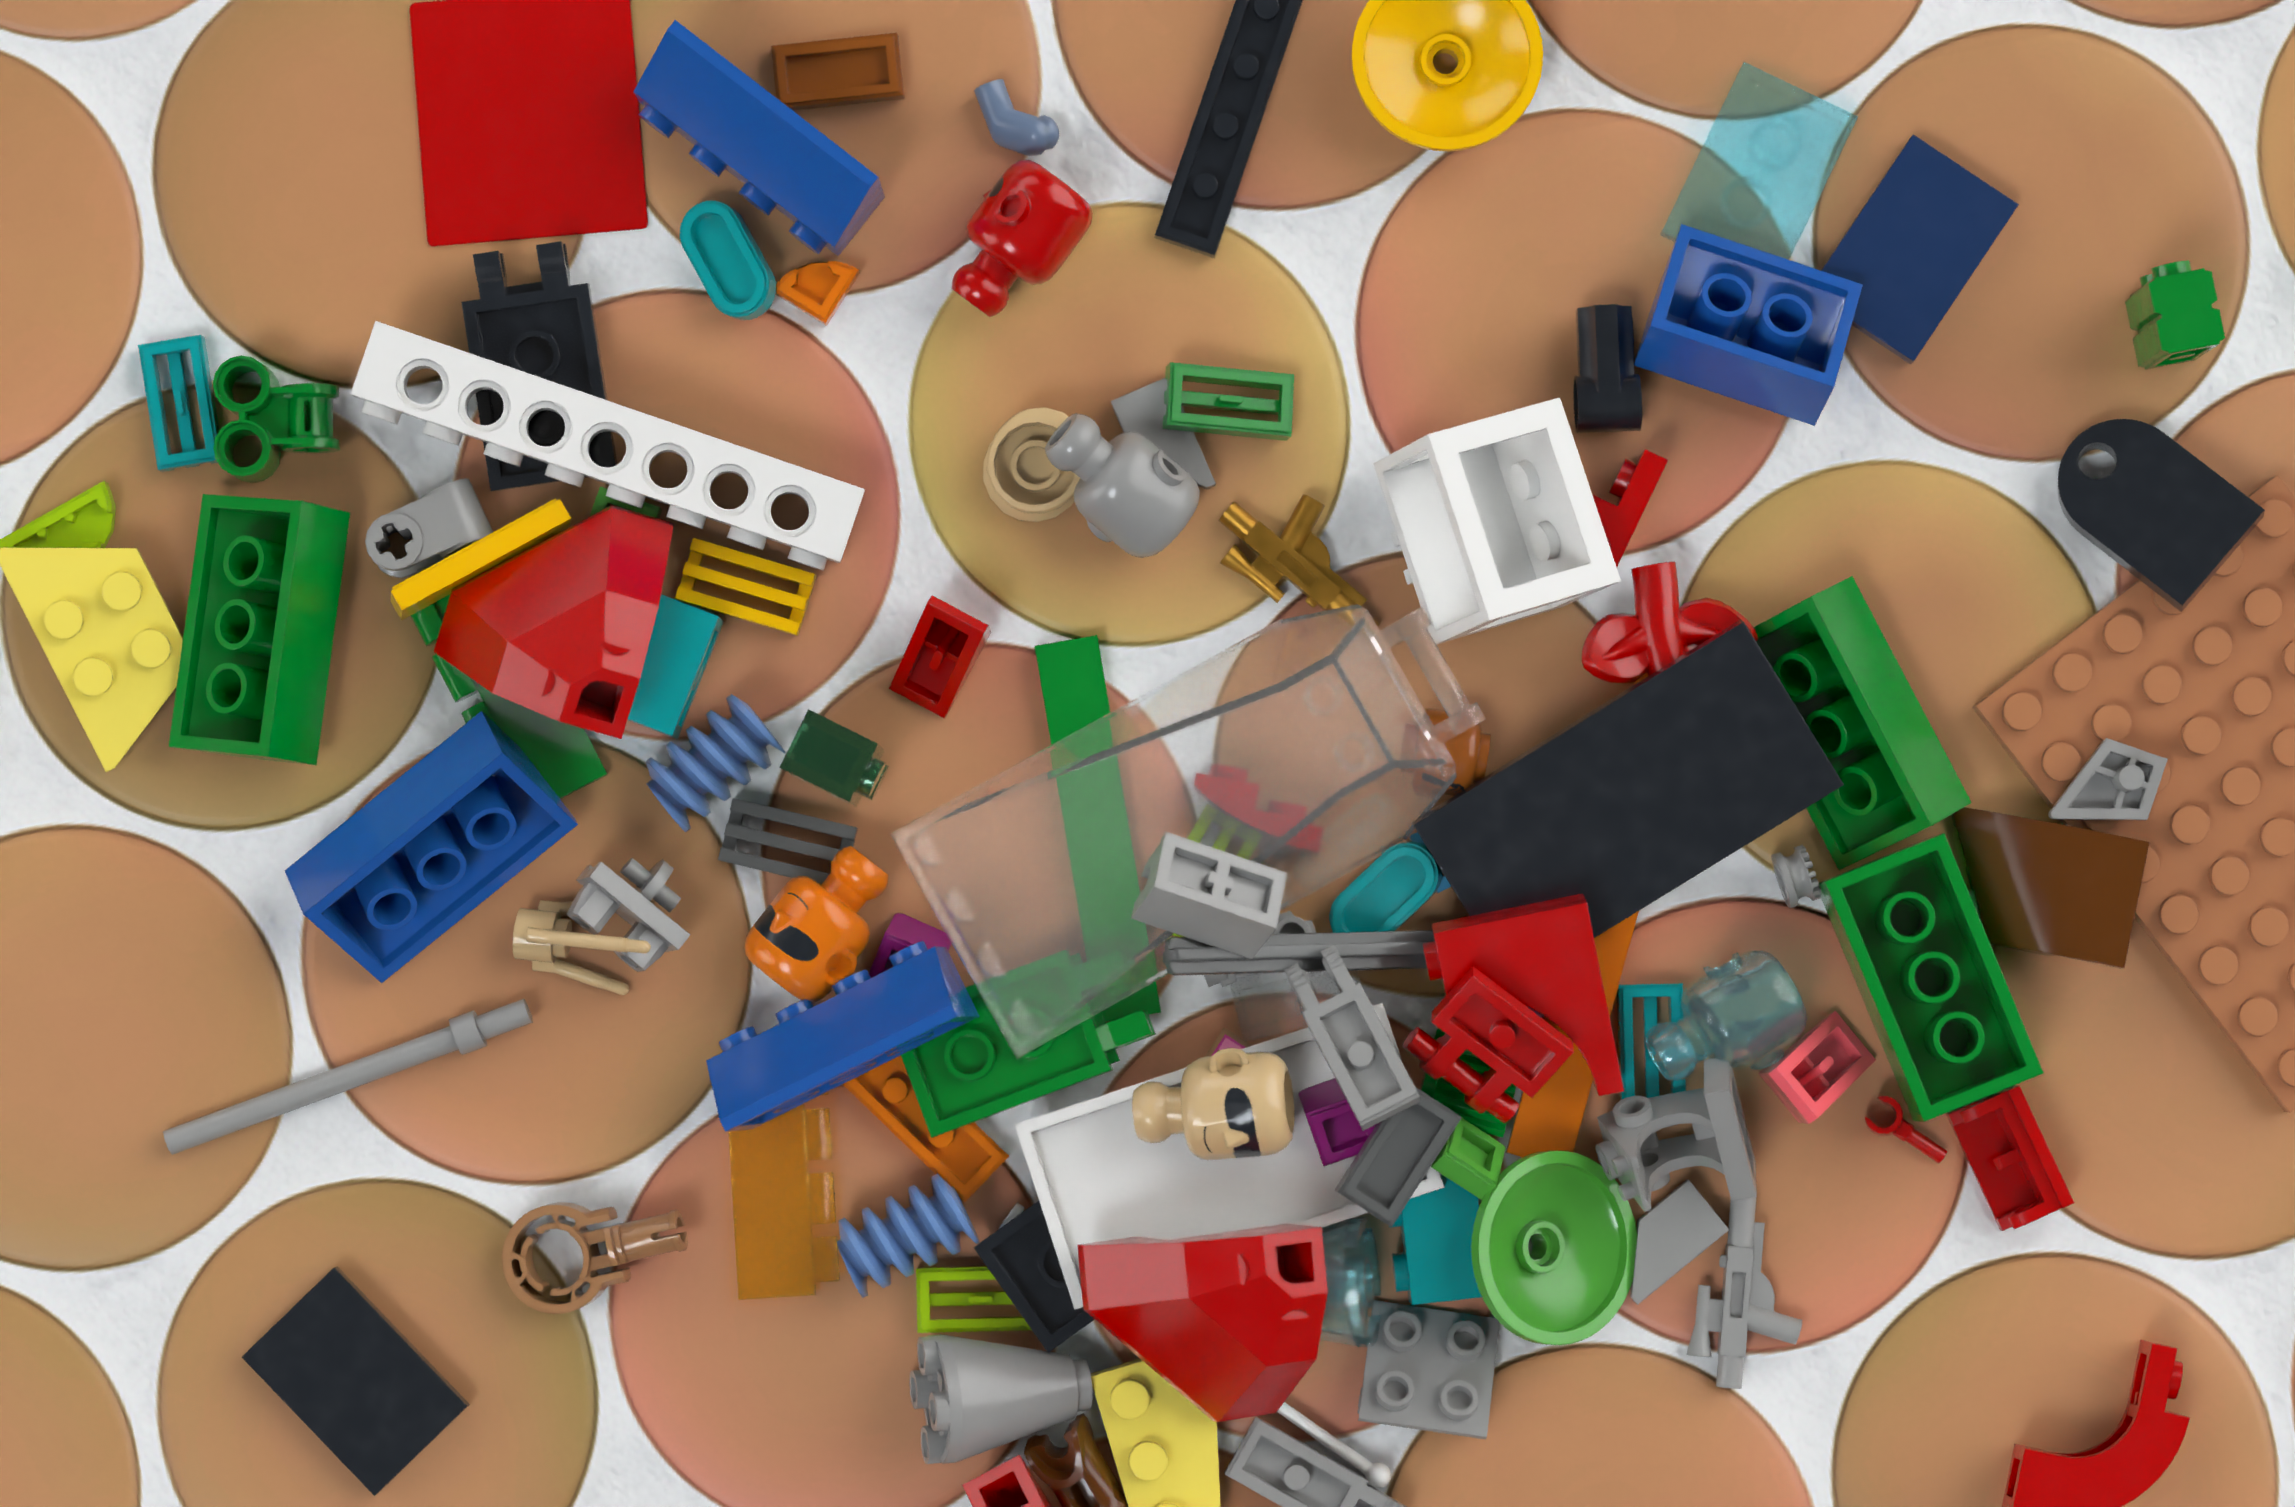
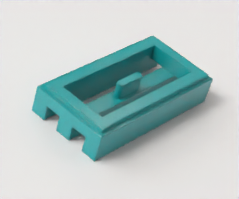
[138,335,219,472]
[1617,983,1686,1100]

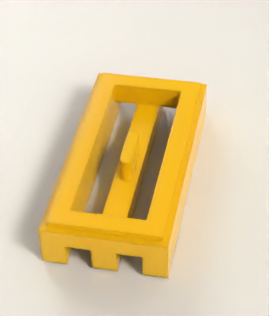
[675,538,816,636]

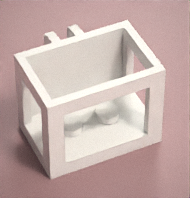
[1373,397,1621,645]

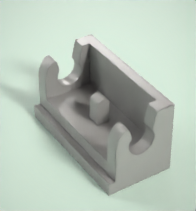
[1131,832,1287,959]

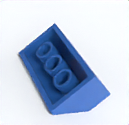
[633,20,885,256]
[285,711,578,983]
[706,941,979,1132]

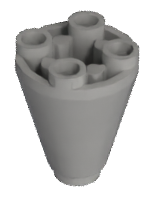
[909,1334,1093,1464]

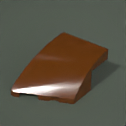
[1951,807,2150,969]

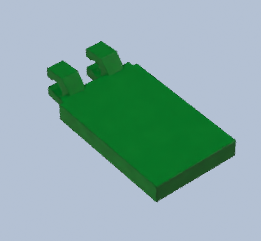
[901,949,1156,1138]

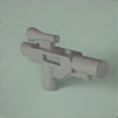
[1686,1197,1802,1389]

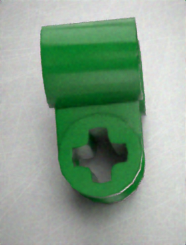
[213,355,340,483]

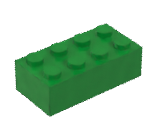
[1818,833,2044,1122]

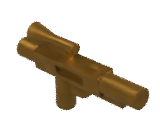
[1218,494,1381,643]

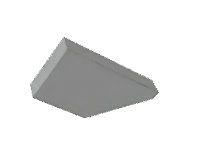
[1111,378,1216,490]
[1630,1179,1729,1305]

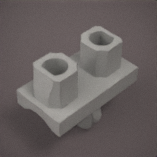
[567,858,690,972]

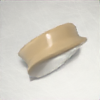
[983,407,1080,522]

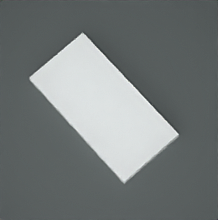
[1014,1002,1444,1309]

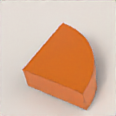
[775,261,860,326]

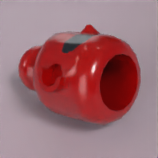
[951,160,1093,317]

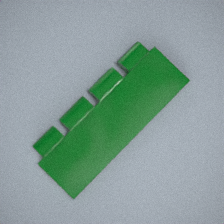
[411,595,608,799]

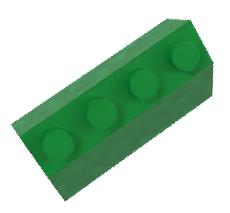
[168,494,350,765]
[1754,576,1972,870]

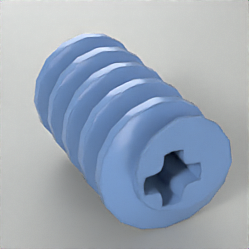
[646,694,786,832]
[837,1174,980,1298]

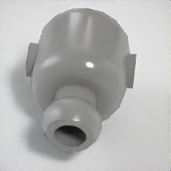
[1045,413,1200,558]

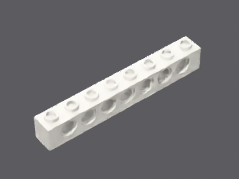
[351,321,865,571]

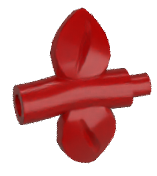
[1581,561,1758,684]

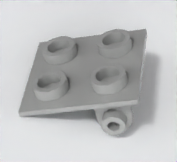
[1357,1300,1499,1440]

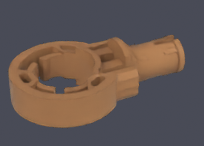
[502,1202,688,1314]

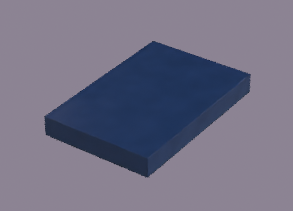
[1821,134,2019,364]

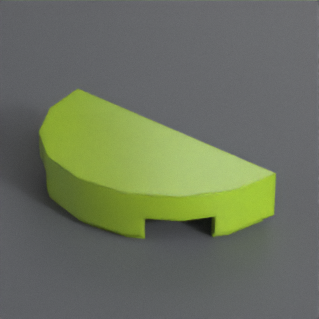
[0,481,116,548]

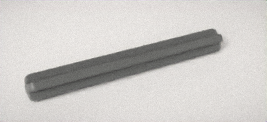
[1162,930,1435,976]

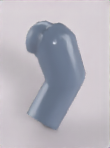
[974,79,1059,156]

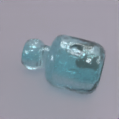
[1645,950,1807,1081]

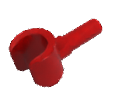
[1865,1096,1947,1164]

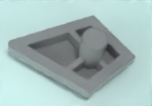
[2048,738,2168,820]

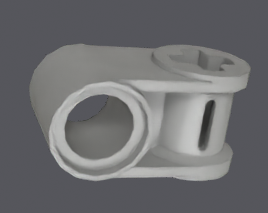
[365,478,493,578]

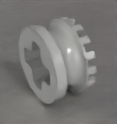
[1771,845,1821,908]

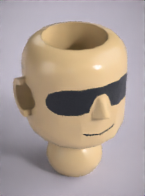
[1132,1048,1295,1160]

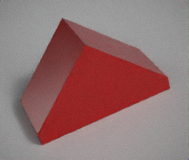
[889,595,991,719]

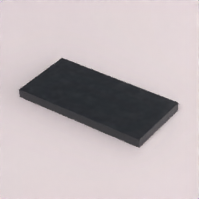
[1412,619,1844,938]

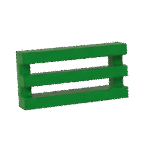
[1163,362,1294,441]

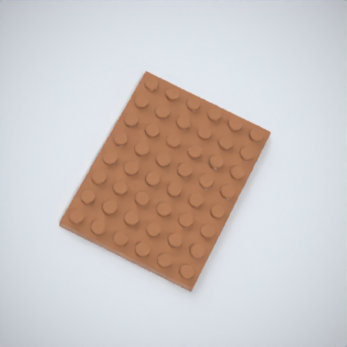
[1972,475,2295,1113]

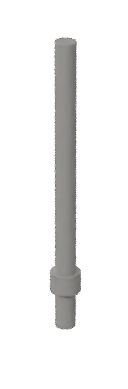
[163,999,533,1155]

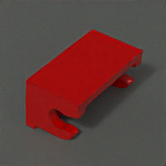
[1946,1085,2074,1231]

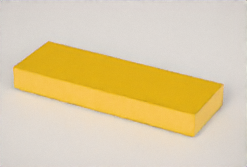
[391,498,571,621]

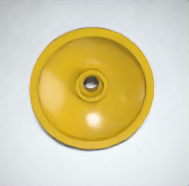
[1351,0,1543,152]

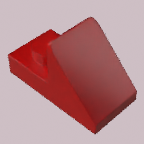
[1592,449,1668,567]

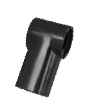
[1573,304,1642,433]

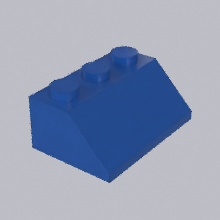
[1634,224,1863,426]

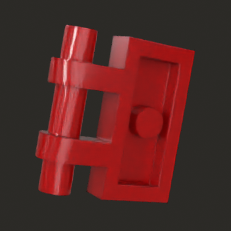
[1403,966,1574,1123]

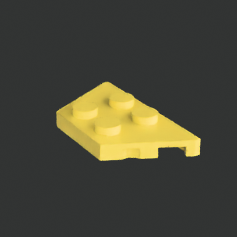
[0,547,183,772]

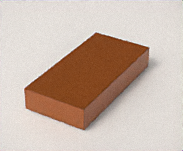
[771,33,905,110]

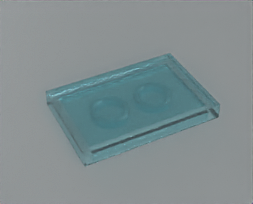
[1660,62,1858,260]

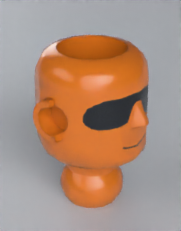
[744,845,889,1002]

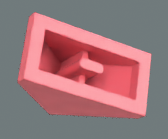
[1758,1010,1876,1124]

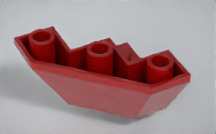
[434,505,674,739]
[1077,1224,1328,1422]

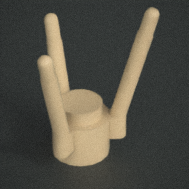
[513,899,654,995]

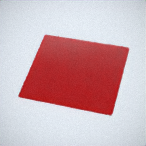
[409,0,648,246]

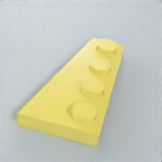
[1091,1359,1221,1507]

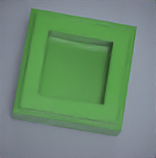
[1431,1118,1506,1200]

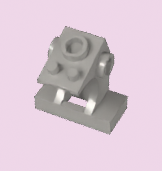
[1596,1055,1757,1212]

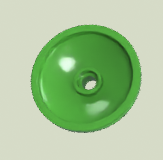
[1471,1151,1637,1345]

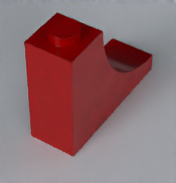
[1422,893,1624,1096]

